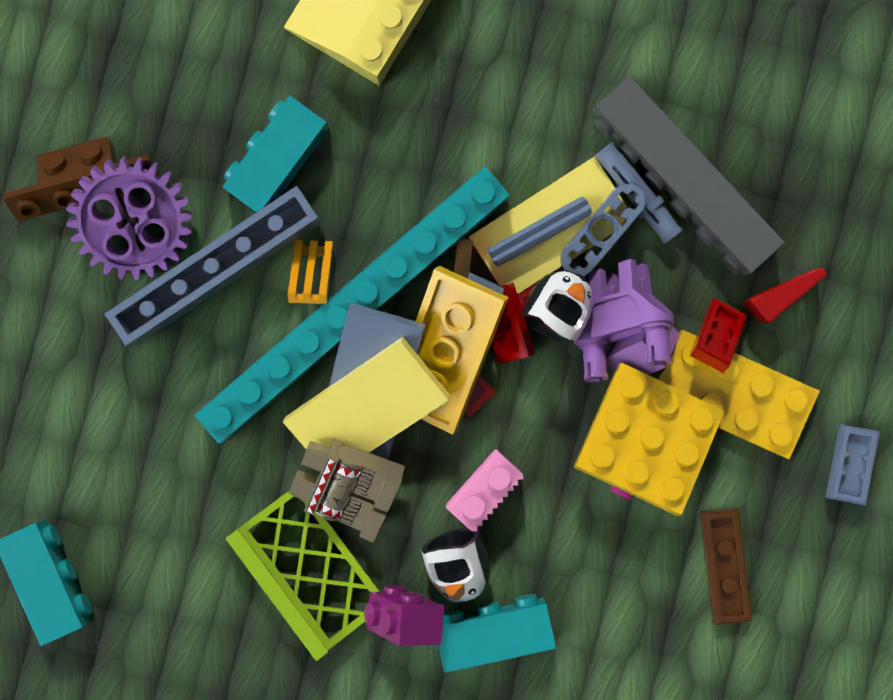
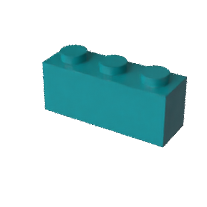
[222,96,330,213]
[0,519,92,646]
[438,594,556,673]

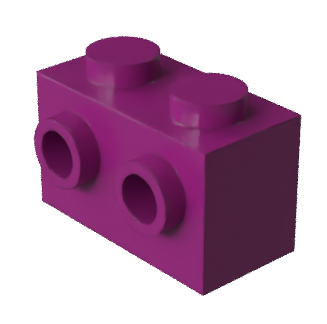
[364,585,444,646]

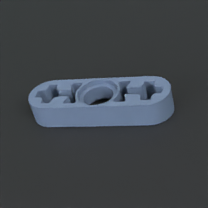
[560,183,645,276]

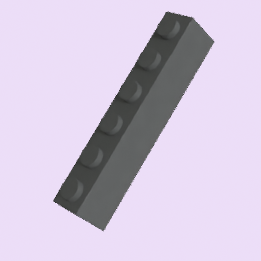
[592,75,784,276]

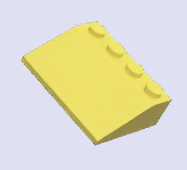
[284,0,432,86]

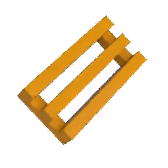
[288,240,333,304]

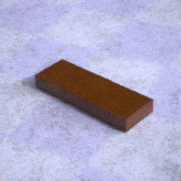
[699,507,752,625]

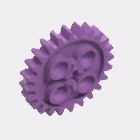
[66,156,193,280]

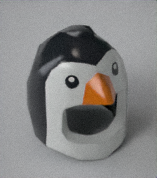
[520,270,593,346]
[421,529,490,603]

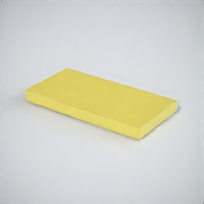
[469,157,627,294]
[283,337,450,453]

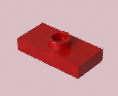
[492,282,535,365]
[690,298,747,374]

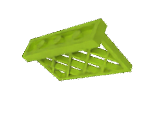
[225,491,379,661]

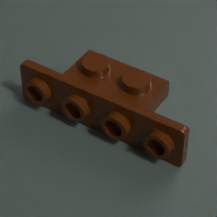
[3,136,159,221]

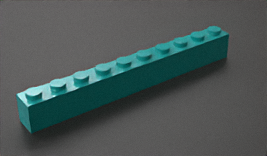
[194,166,510,444]

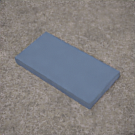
[329,303,425,460]

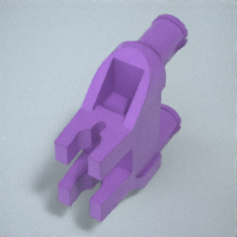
[576,259,674,382]

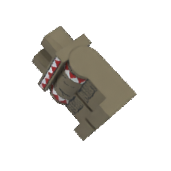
[289,439,405,543]

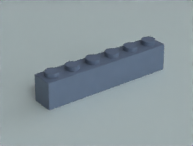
[105,186,322,347]

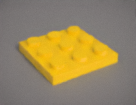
[573,363,725,516]

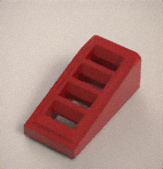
[743,268,827,324]

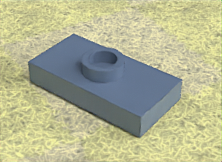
[826,424,880,506]

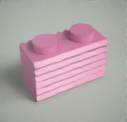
[446,449,523,531]

